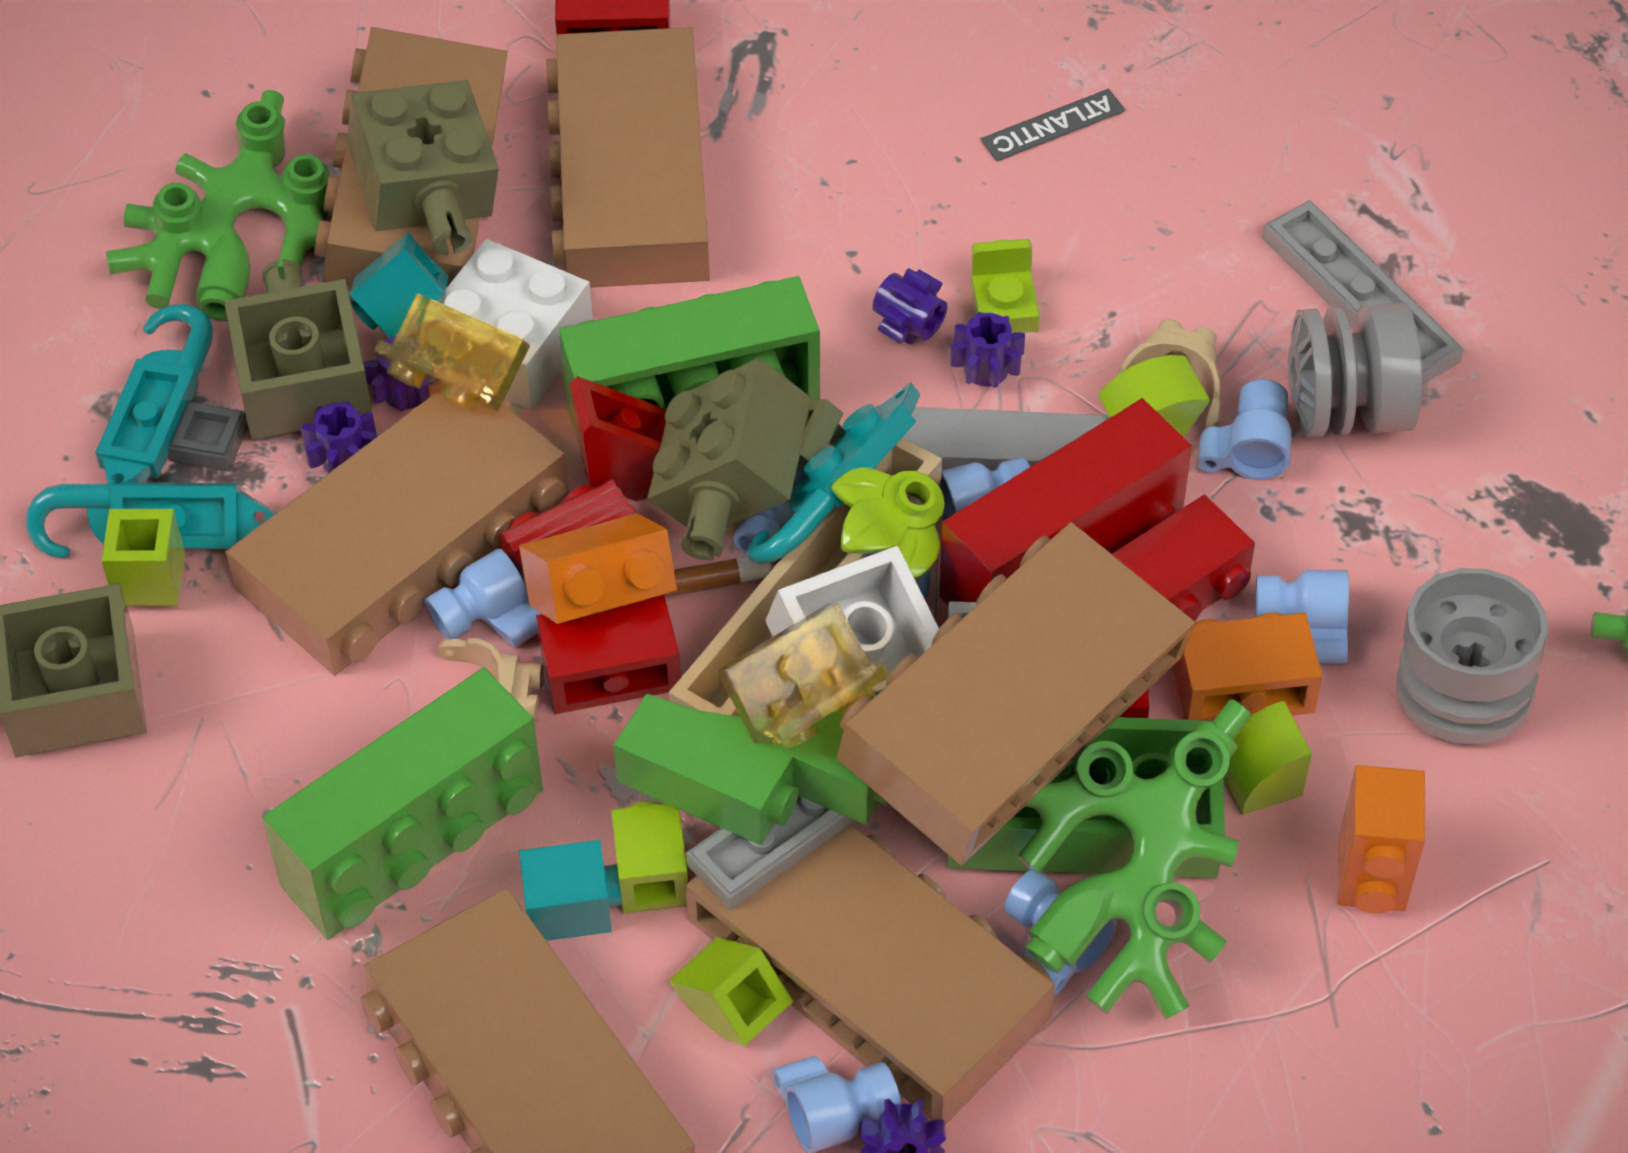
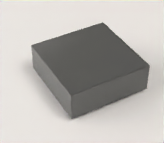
[168,401,248,472]

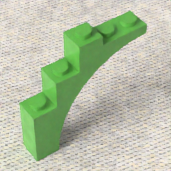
[613,693,889,845]

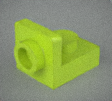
[970,239,1040,333]

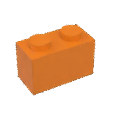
[519,514,677,624]
[1173,612,1323,721]
[1337,765,1425,913]

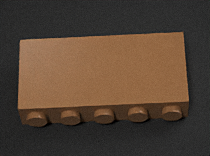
[314,27,508,287]
[546,27,710,288]
[226,372,569,676]
[837,522,1195,866]
[686,824,1055,1124]
[360,888,695,1153]

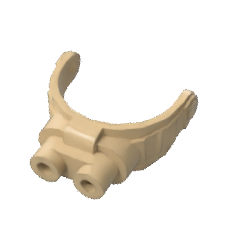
[1116,318,1222,429]
[438,638,543,721]

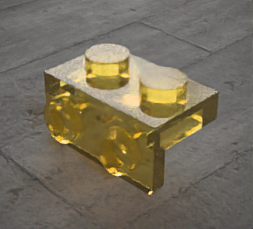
[374,293,530,412]
[716,603,890,749]

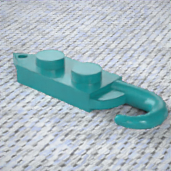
[95,304,214,484]
[748,382,921,564]
[25,482,277,558]

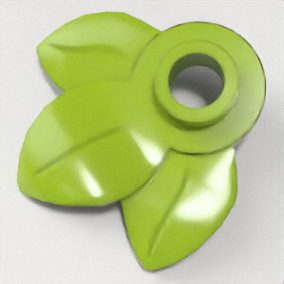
[831,468,945,580]

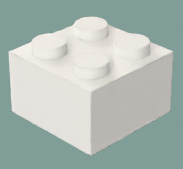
[422,239,593,411]
[765,546,939,716]

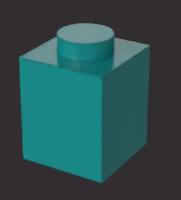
[349,232,449,338]
[519,840,622,941]

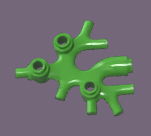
[106,90,330,321]
[1017,699,1252,1020]

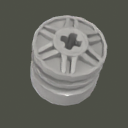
[1288,303,1422,438]
[1396,568,1548,744]

